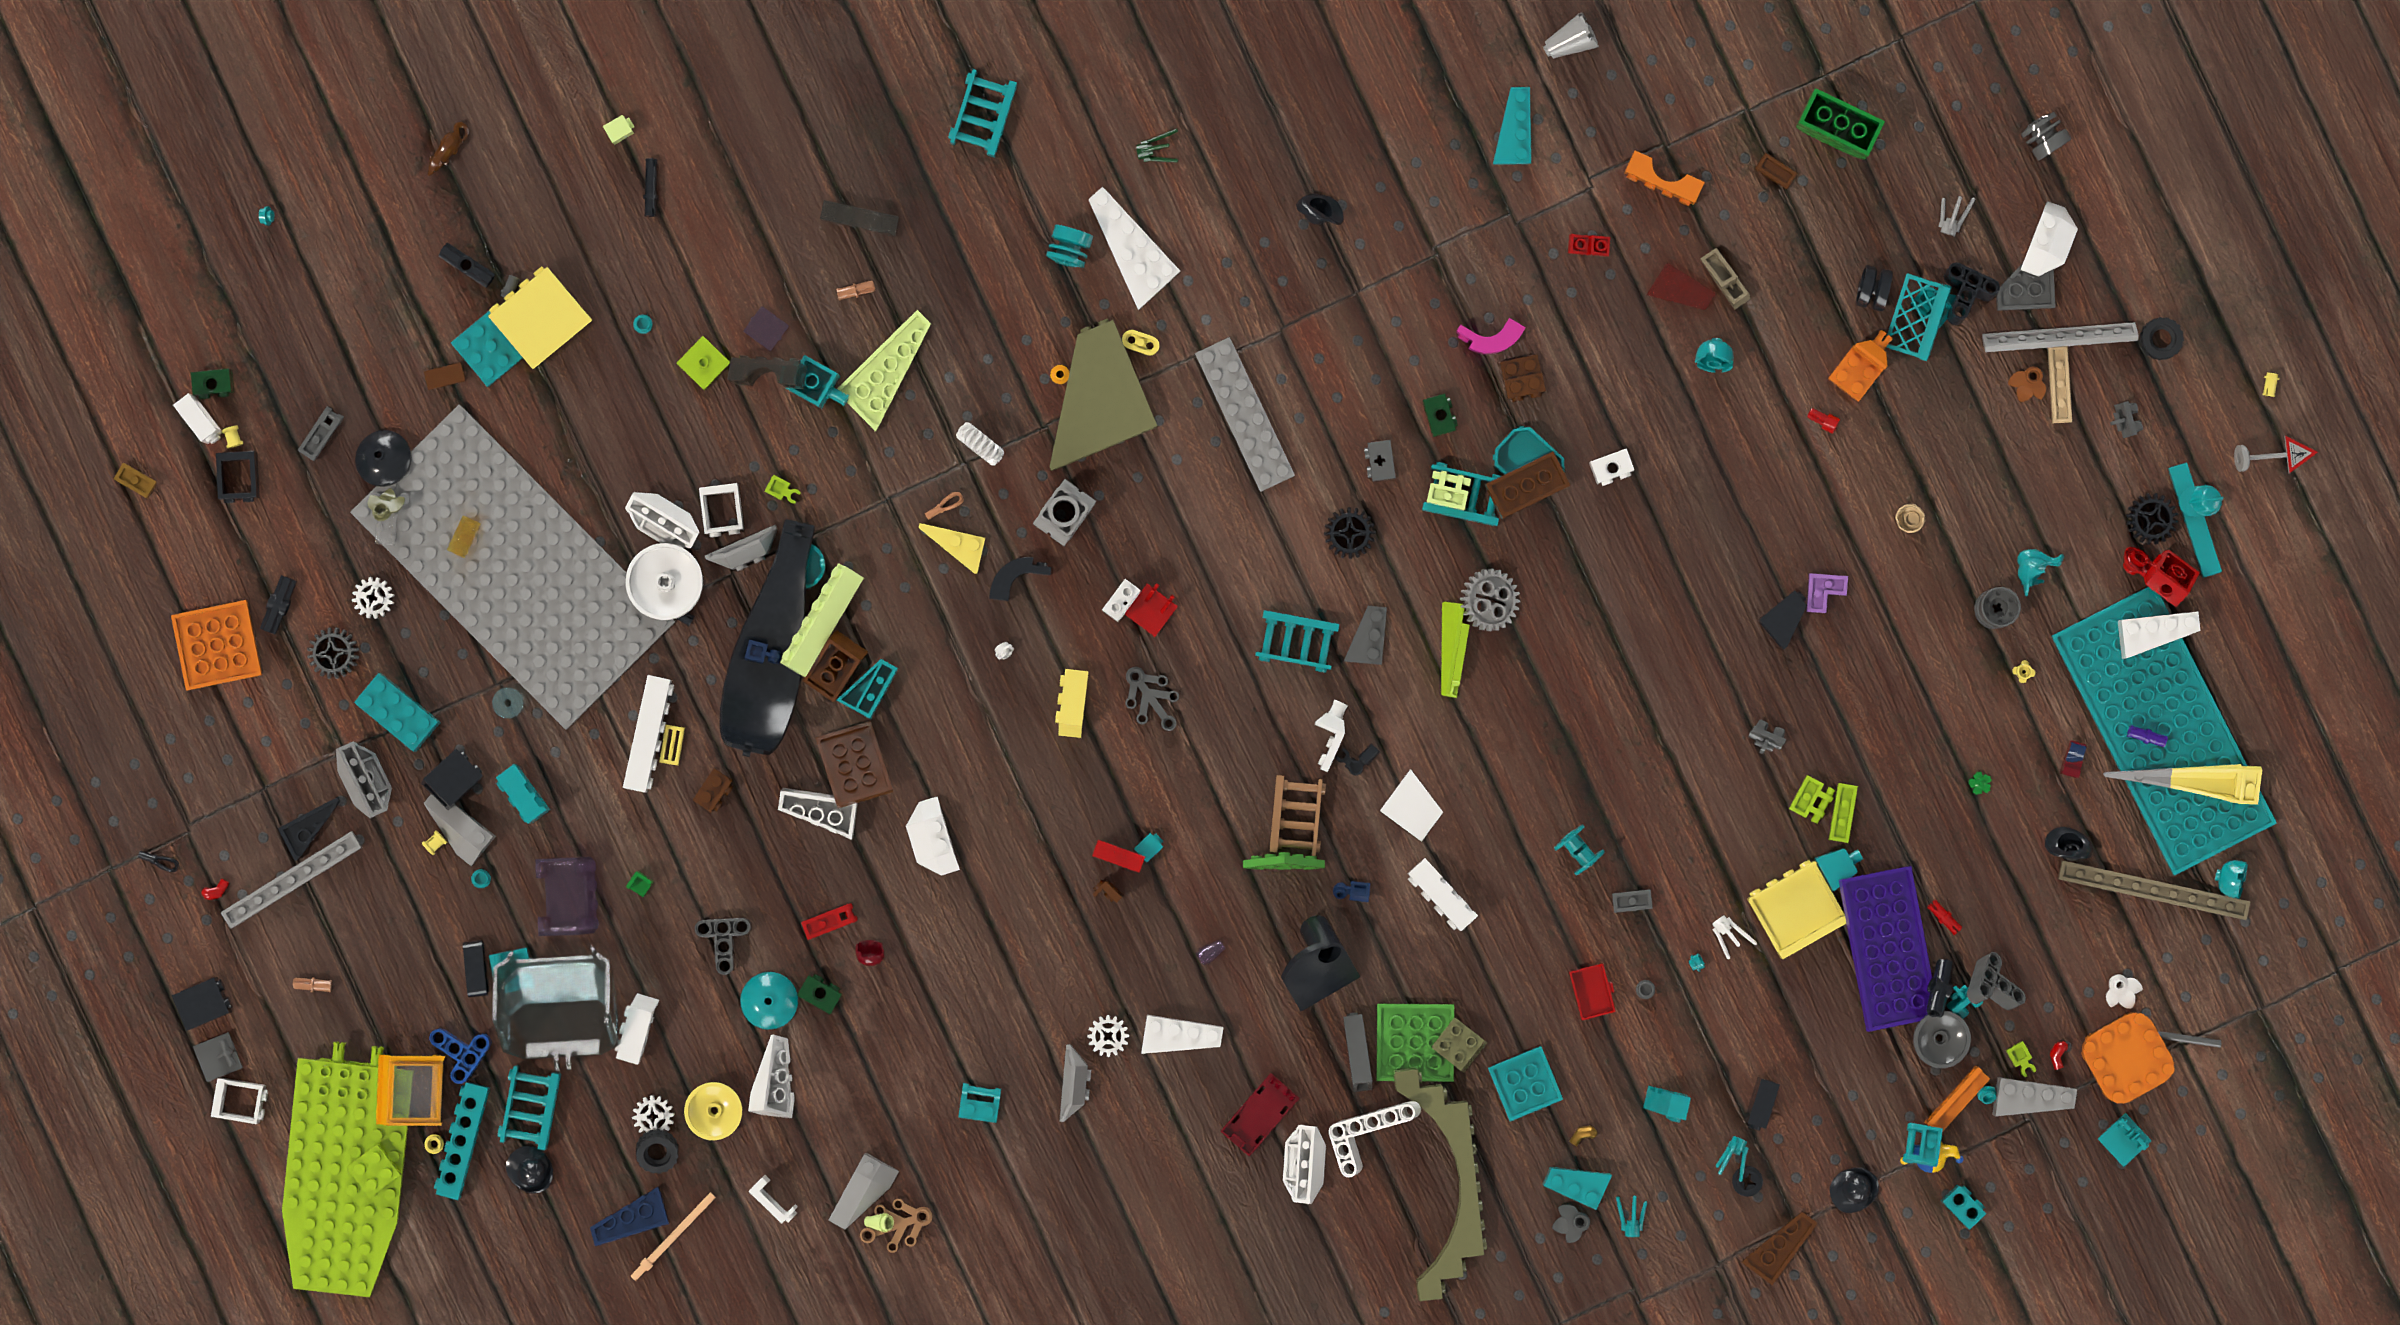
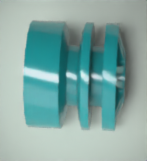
[1046,225,1093,268]

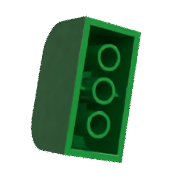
[1796,88,1885,159]

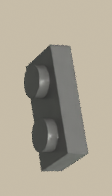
[1612,889,1653,913]

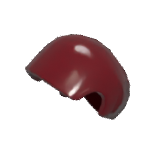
[856,940,885,966]

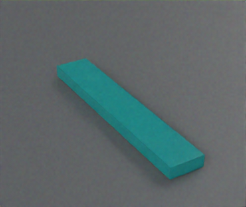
[2168,462,2222,578]

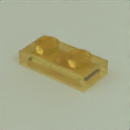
[447,515,481,558]

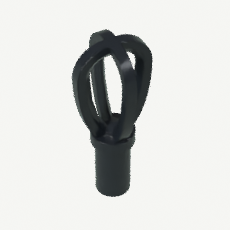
[138,851,179,872]

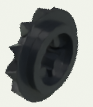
[1732,1166,1763,1197]

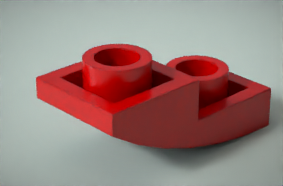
[1568,234,1610,256]

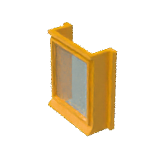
[376,1055,445,1126]

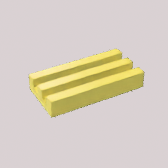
[659,725,685,766]

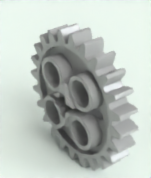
[1460,569,1520,631]

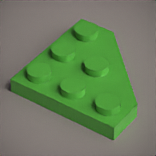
[1243,852,1325,870]

